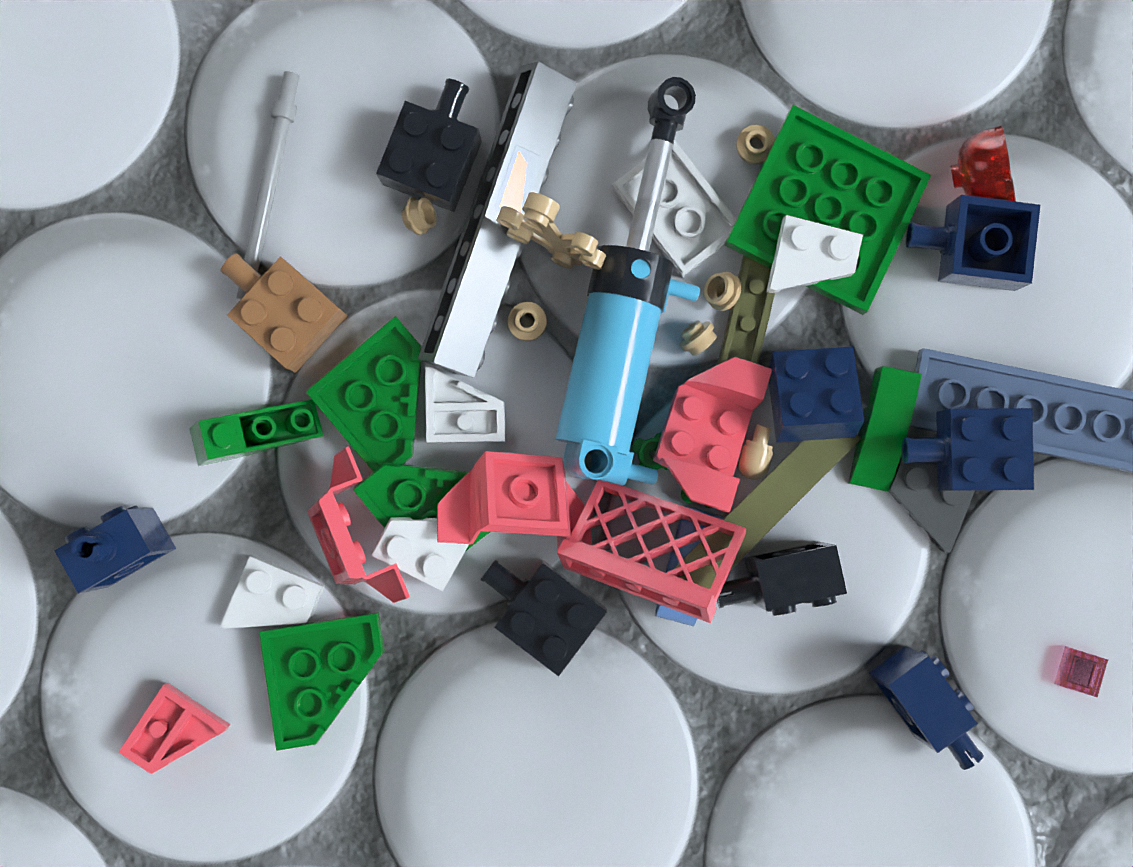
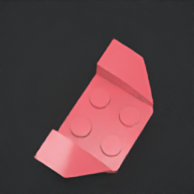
[653,357,772,513]
[307,446,410,603]
[437,451,592,549]

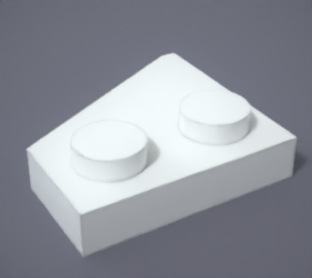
[766,215,863,293]
[425,367,506,443]
[372,517,469,591]
[220,556,325,629]

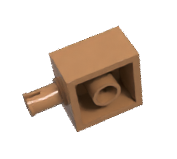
[220,253,348,373]

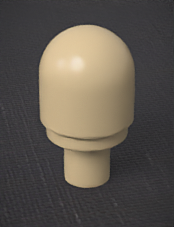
[738,424,773,480]

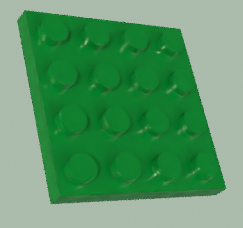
[724,105,931,315]

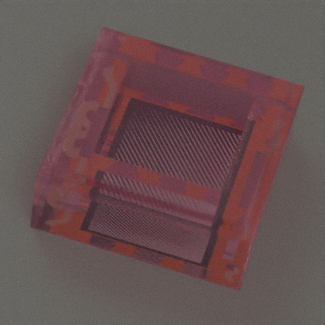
[1054,646,1108,697]

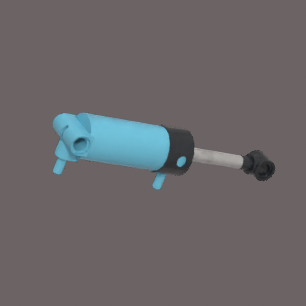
[555,77,700,486]

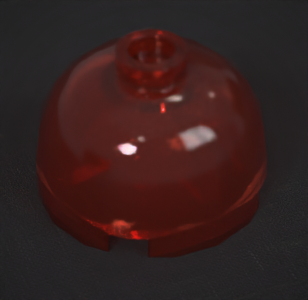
[950,126,1016,201]

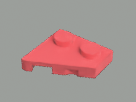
[119,683,231,774]

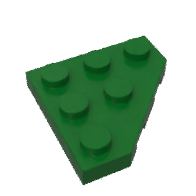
[306,316,422,471]
[353,463,490,551]
[259,612,385,751]

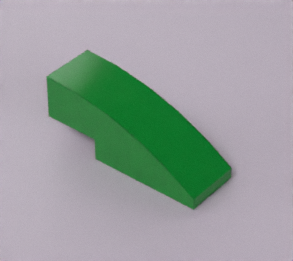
[848,366,922,492]

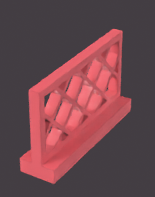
[557,480,746,623]

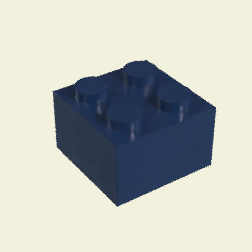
[768,346,864,443]

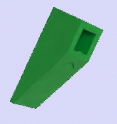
[189,399,323,466]

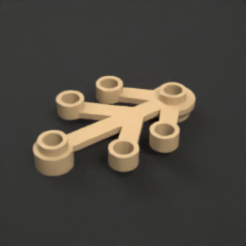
[496,192,606,269]

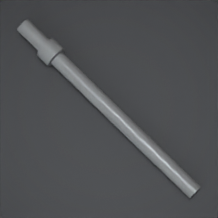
[236,71,299,299]

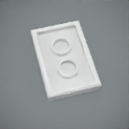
[611,140,736,278]

